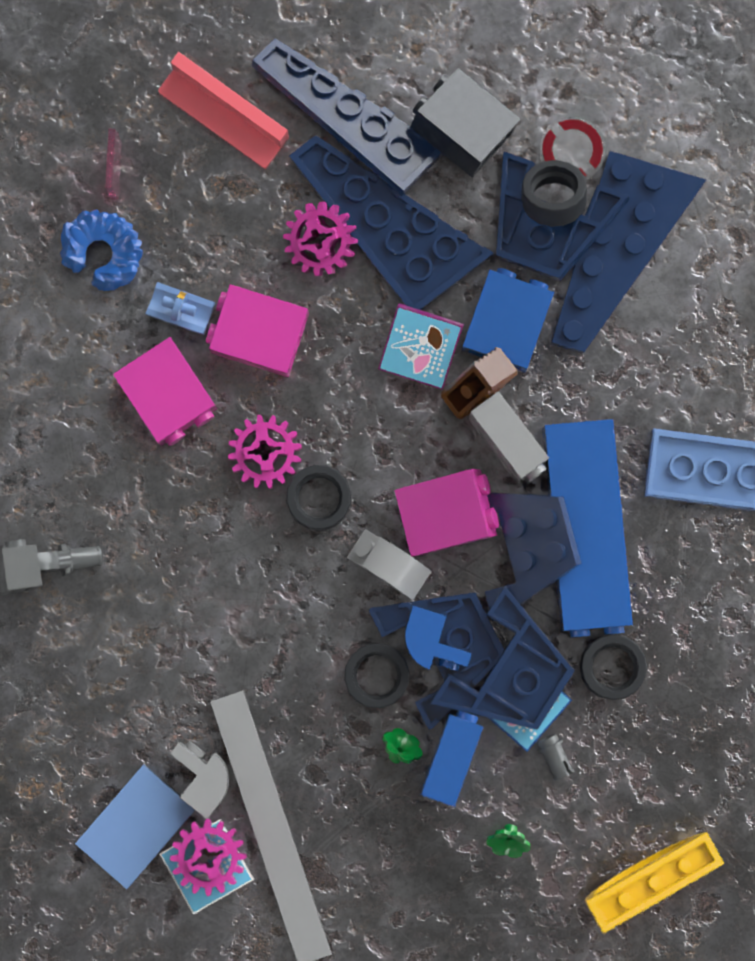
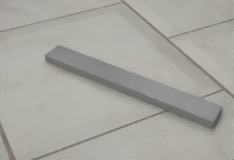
[210,690,332,961]

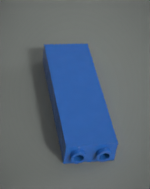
[542,419,633,638]

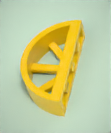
[585,832,724,933]

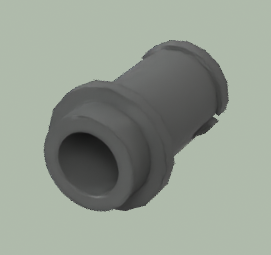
[537,734,574,780]

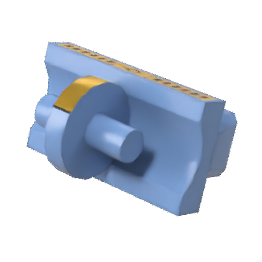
[145,282,215,335]

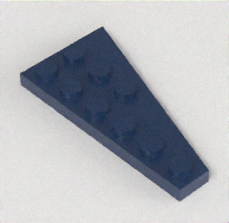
[289,135,494,310]
[551,151,707,354]

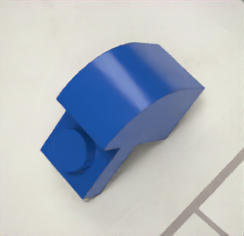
[405,606,472,671]

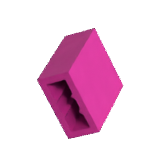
[206,284,309,378]
[113,337,217,446]
[394,469,499,557]

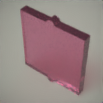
[105,129,122,200]

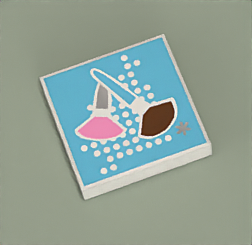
[160,819,254,915]

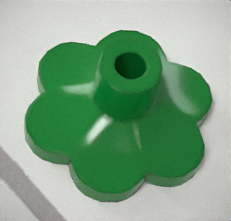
[382,728,423,764]
[486,824,531,858]

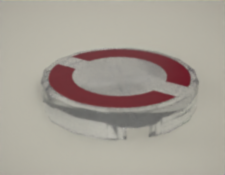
[539,116,606,181]

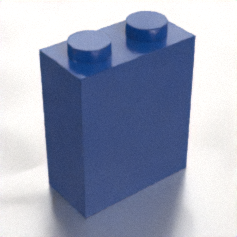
[462,268,554,373]
[420,710,483,807]

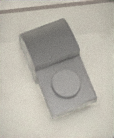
[347,529,432,600]
[170,741,230,819]

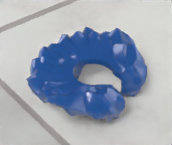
[60,209,143,291]

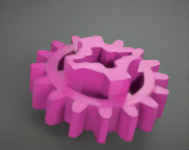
[283,202,358,276]
[228,415,302,489]
[170,819,247,896]

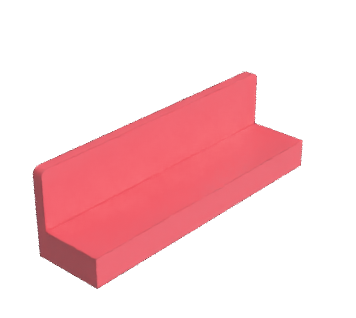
[158,52,289,169]

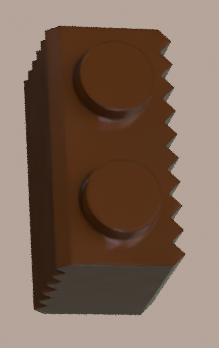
[441,347,518,420]

